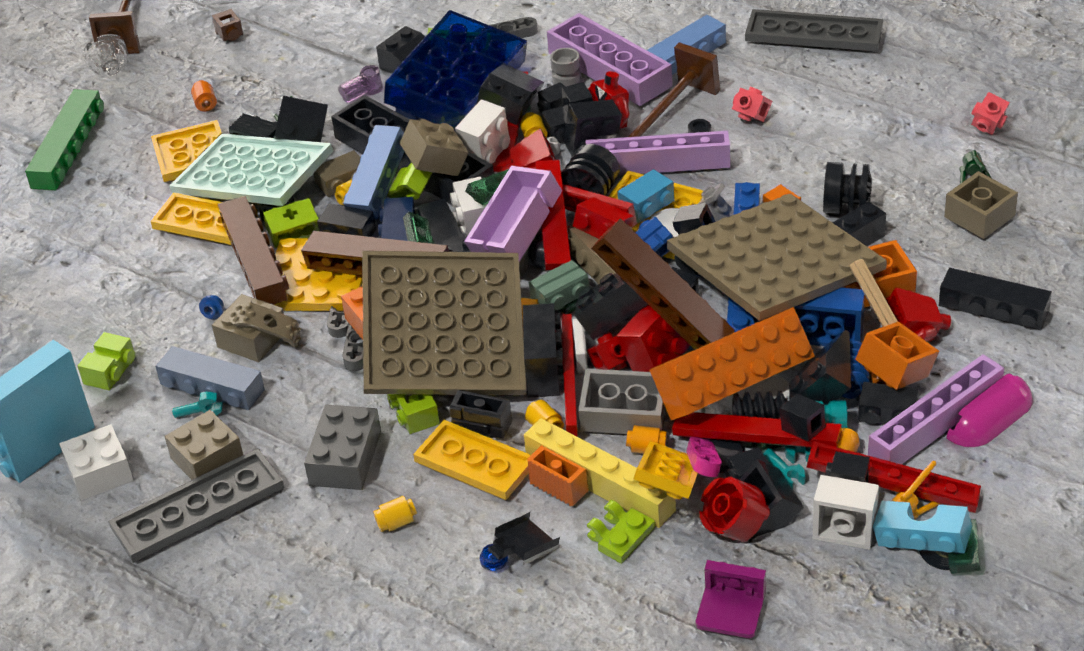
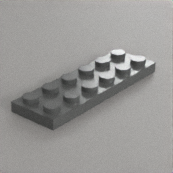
[745,9,883,52]
[108,448,284,563]

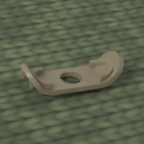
[229,302,301,347]

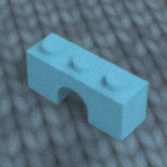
[873,501,972,553]

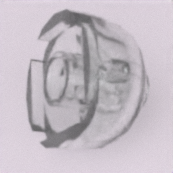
[83,34,129,76]

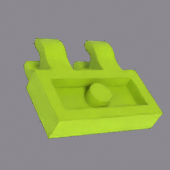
[587,500,655,564]

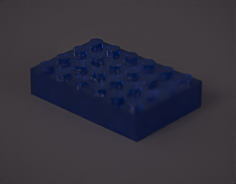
[384,10,527,133]

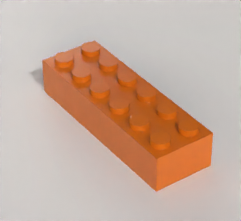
[649,307,815,420]

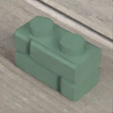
[529,260,589,310]

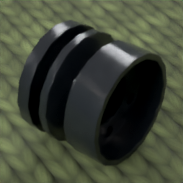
[561,144,620,196]
[823,162,872,214]

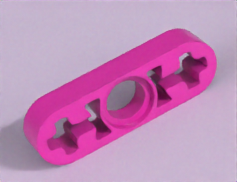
[686,437,722,477]

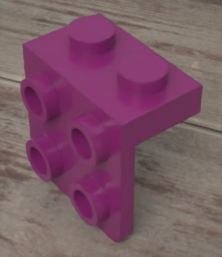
[695,560,766,638]

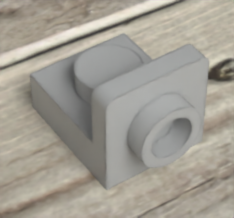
[698,183,732,221]

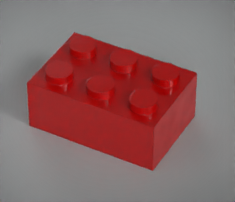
[616,305,691,372]

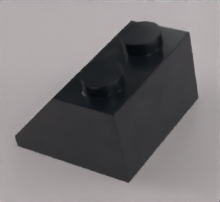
[274,96,328,143]
[739,459,804,539]

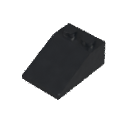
[376,26,457,88]
[476,63,544,125]
[789,329,851,405]

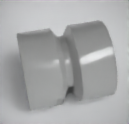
[550,48,581,86]

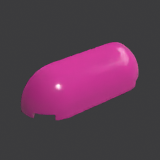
[946,373,1032,447]

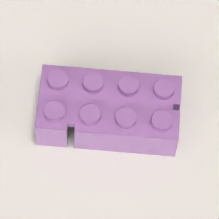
[464,166,562,262]

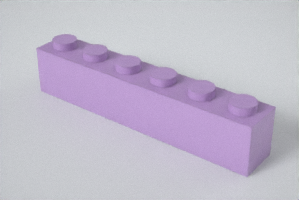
[586,131,730,176]
[868,354,1004,464]

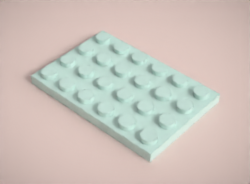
[169,134,333,206]

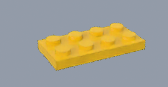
[150,192,258,245]
[413,420,531,500]
[633,441,698,499]

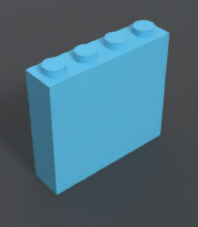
[0,340,95,483]

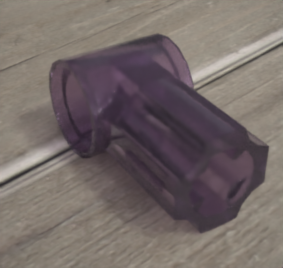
[338,65,383,103]

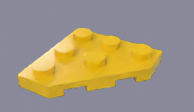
[151,120,222,182]

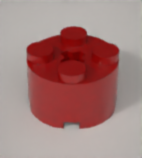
[699,477,770,542]

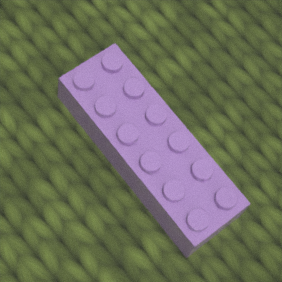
[547,13,672,106]

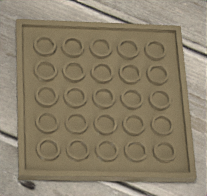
[667,194,887,321]
[362,251,526,395]

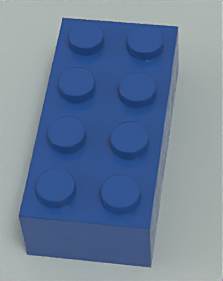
[754,288,865,346]

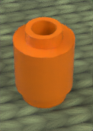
[191,80,217,112]

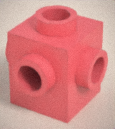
[732,87,773,122]
[971,92,1010,135]

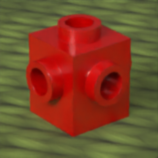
[586,332,627,370]

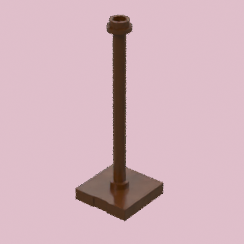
[89,0,141,56]
[628,42,720,137]

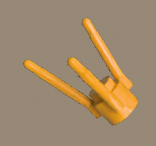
[891,461,940,520]

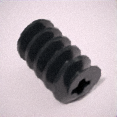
[732,391,788,419]

